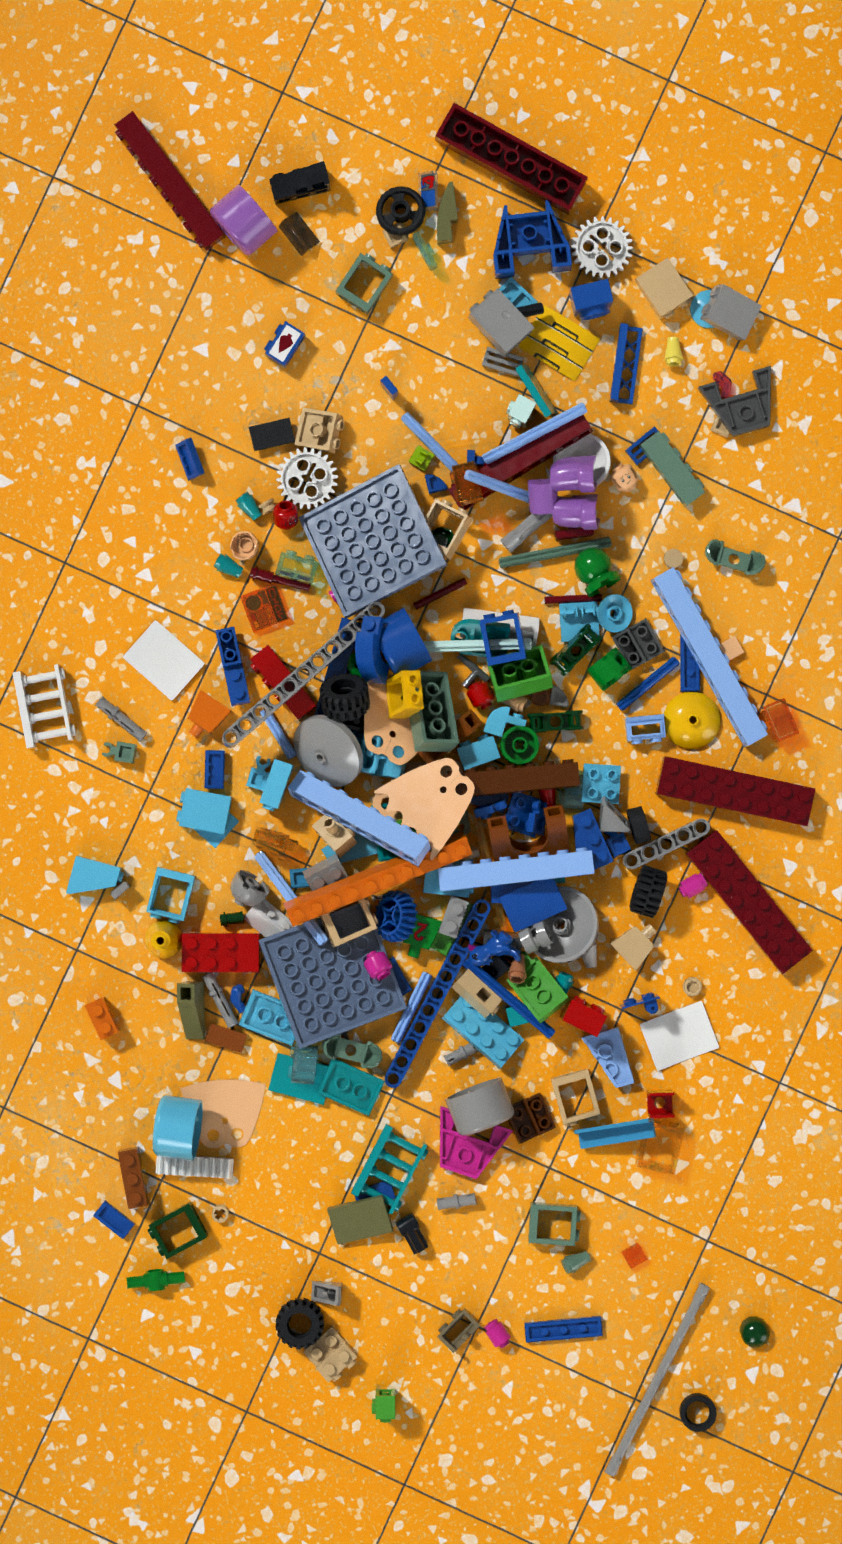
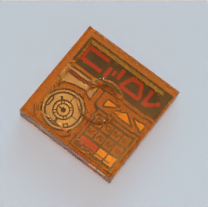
[240,583,289,633]

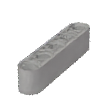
[622,819,710,869]

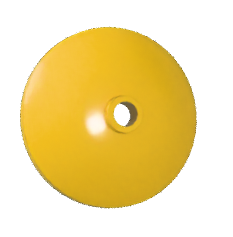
[664,692,720,749]

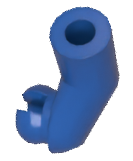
[230,984,246,1014]

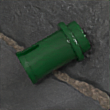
[220,911,244,927]

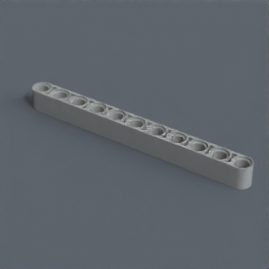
[222,602,385,748]

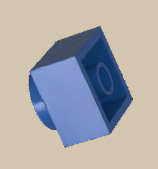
[569,279,613,320]

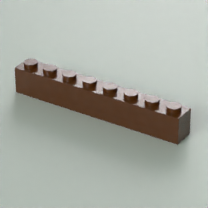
[440,759,580,797]

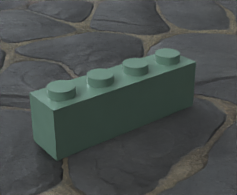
[639,431,705,507]

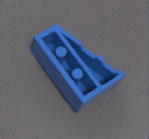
[572,808,614,877]

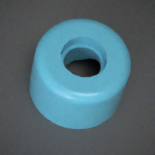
[153,1095,203,1161]

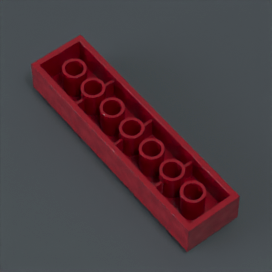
[435,103,588,215]
[655,756,815,826]
[685,830,813,975]

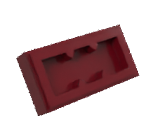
[555,527,594,540]

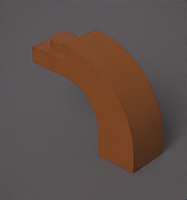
[418,709,483,764]

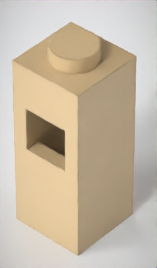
[451,969,502,1018]

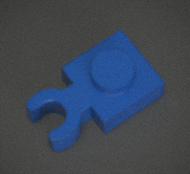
[474,799,507,820]
[526,800,547,835]
[603,831,631,858]

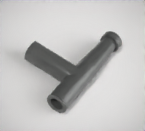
[457,653,490,689]

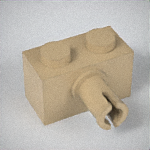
[312,815,357,858]

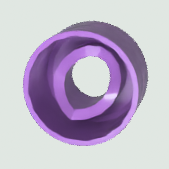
[210,184,278,255]

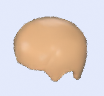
[230,531,259,561]

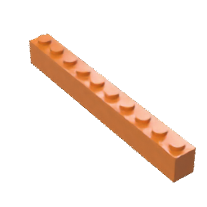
[283,831,473,927]

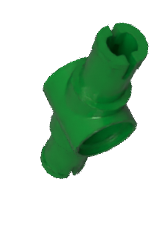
[126,1269,185,1291]

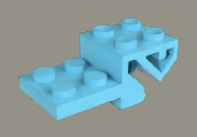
[352,732,406,779]

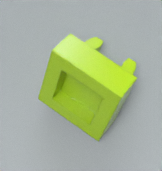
[408,445,435,472]

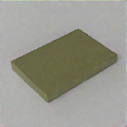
[327,1194,394,1244]

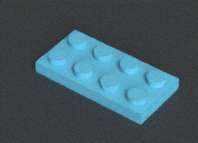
[442,996,525,1069]

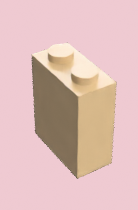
[635,257,693,319]

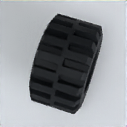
[319,673,370,722]
[629,865,667,918]
[275,1298,324,1349]

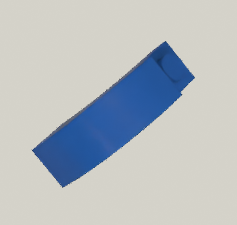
[355,616,389,684]

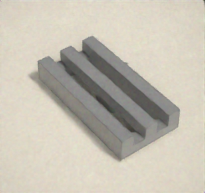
[482,347,524,377]

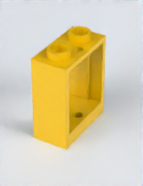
[385,670,424,719]

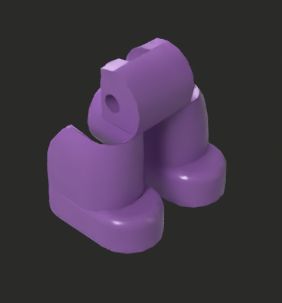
[528,456,600,530]

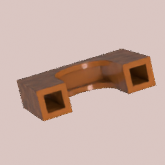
[486,805,570,862]

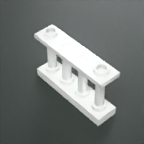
[13,664,76,749]

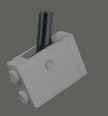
[468,288,544,357]

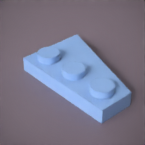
[581,1027,635,1088]

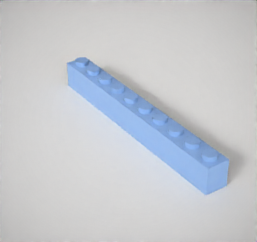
[650,567,768,747]

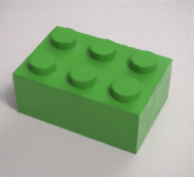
[486,645,553,702]

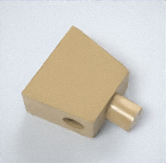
[610,924,657,970]

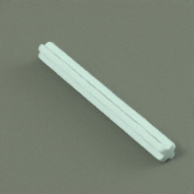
[423,638,532,652]

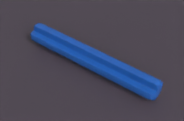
[616,657,680,711]

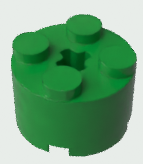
[500,726,539,766]

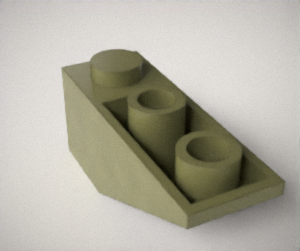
[177,981,205,1040]

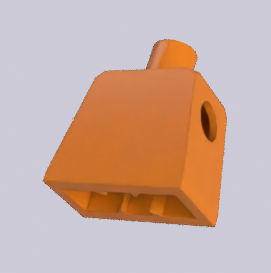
[188,690,232,739]

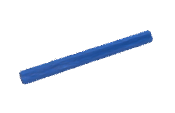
[463,958,555,1039]

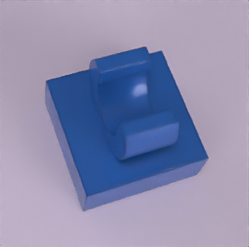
[466,450,484,470]

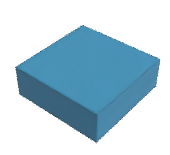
[289,868,309,889]

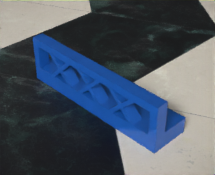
[609,323,643,405]

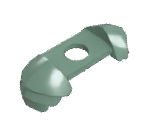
[705,539,766,575]
[322,1034,382,1068]

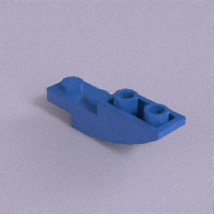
[215,626,251,707]

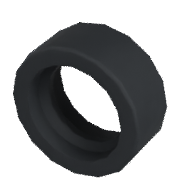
[626,806,651,844]
[679,1393,717,1432]

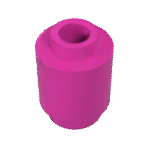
[678,873,708,899]
[484,1318,511,1349]

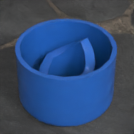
[380,608,433,675]

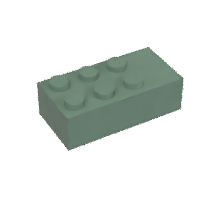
[409,671,459,752]

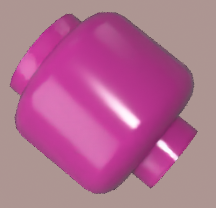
[364,950,392,980]

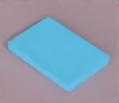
[238,989,295,1046]

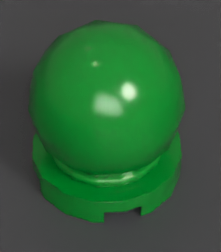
[574,548,621,597]

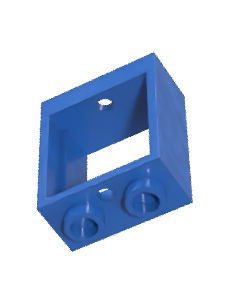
[479,610,527,666]

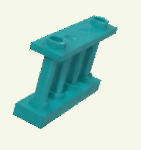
[351,1123,429,1214]

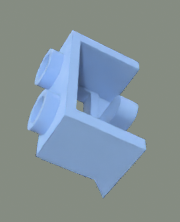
[624,714,666,744]

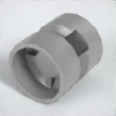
[518,920,554,954]

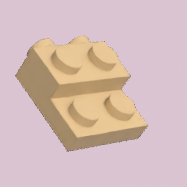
[294,407,345,454]
[303,1326,358,1383]

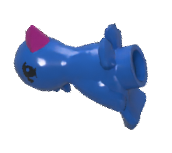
[468,930,521,966]

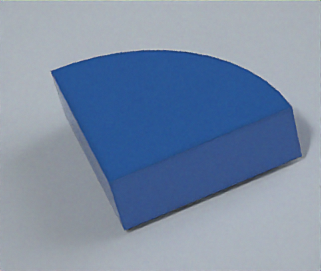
[425,475,448,494]

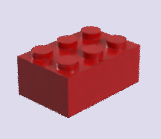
[560,995,607,1037]

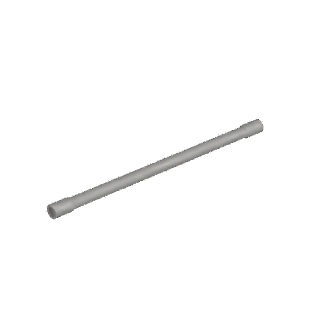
[604,1283,710,1477]

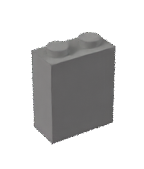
[700,284,762,340]

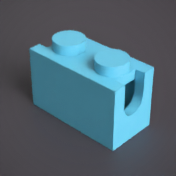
[457,734,501,771]

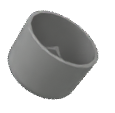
[445,1077,514,1136]

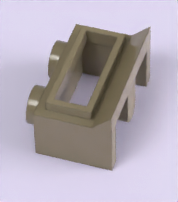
[437,1308,481,1353]

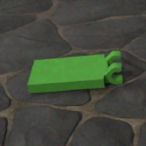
[506,951,570,1024]

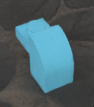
[483,707,527,737]

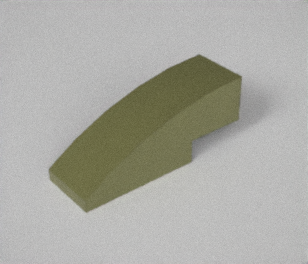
[437,181,458,245]

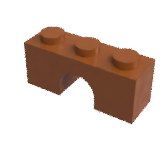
[118,1146,149,1209]

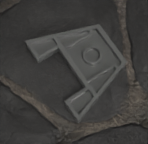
[697,366,771,437]

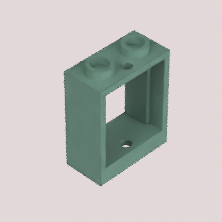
[335,253,393,315]
[528,1202,581,1246]

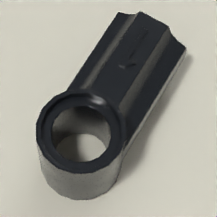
[395,1213,428,1254]

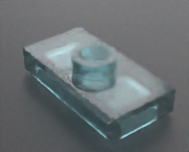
[412,231,437,271]

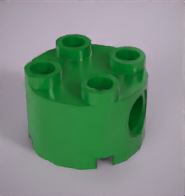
[587,647,632,691]

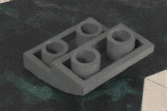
[612,618,665,670]

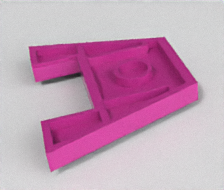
[440,1105,513,1179]

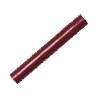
[413,578,467,610]
[544,594,602,604]

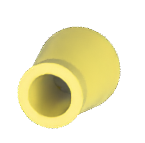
[664,337,683,366]

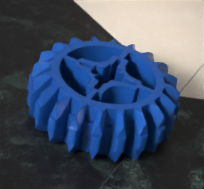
[374,890,418,942]

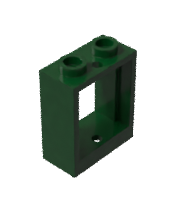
[148,1201,209,1259]

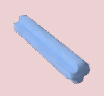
[260,710,296,759]

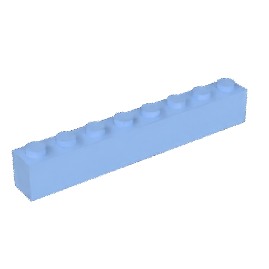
[288,770,431,867]
[438,847,595,892]

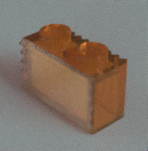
[450,461,484,506]

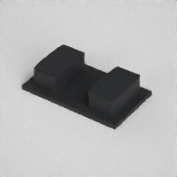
[249,417,295,451]

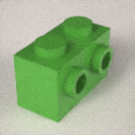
[372,1389,396,1423]

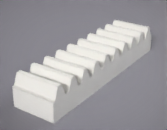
[156,1156,234,1179]

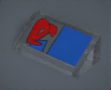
[418,171,438,211]

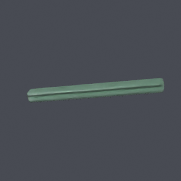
[499,537,612,568]

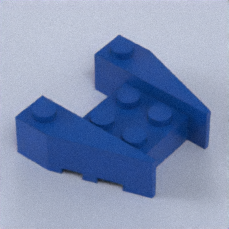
[493,200,572,279]

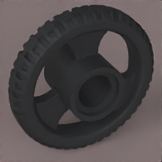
[376,186,426,236]

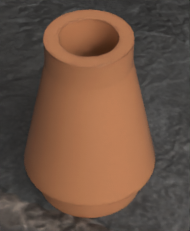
[508,954,527,984]

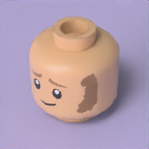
[610,463,639,493]

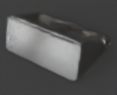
[279,212,320,256]

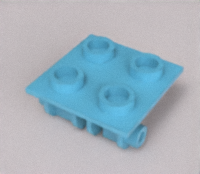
[559,601,599,642]
[581,763,621,804]

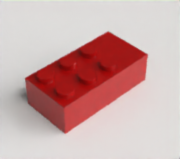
[250,645,317,721]
[182,933,260,972]

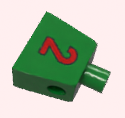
[403,914,442,958]

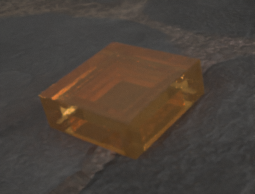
[621,1242,648,1269]

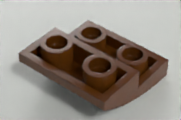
[508,1093,556,1144]

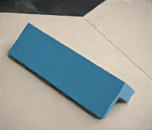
[574,1118,656,1149]

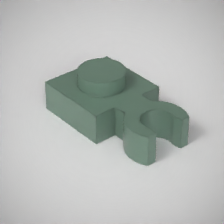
[102,741,138,764]

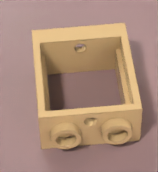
[425,499,472,560]
[319,897,378,948]
[550,1068,600,1126]

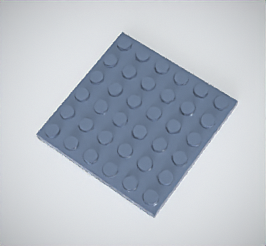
[299,464,448,619]
[258,903,407,1049]

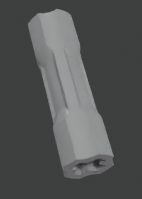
[500,513,553,553]

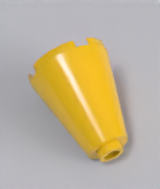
[145,920,182,958]

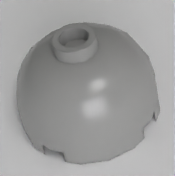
[230,870,270,906]

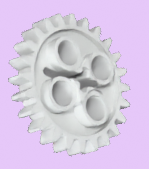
[571,216,633,280]
[276,447,338,510]

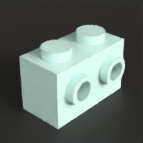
[506,394,536,429]

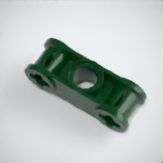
[549,624,602,676]
[527,710,584,733]

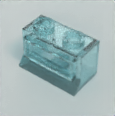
[275,550,319,585]

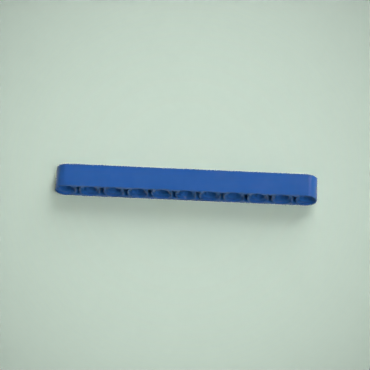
[385,899,491,1088]

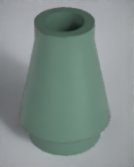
[561,1251,591,1274]

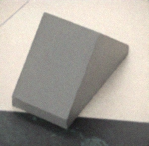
[599,796,630,832]
[311,1281,342,1306]

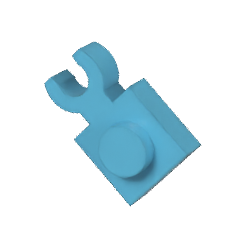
[246,755,271,791]

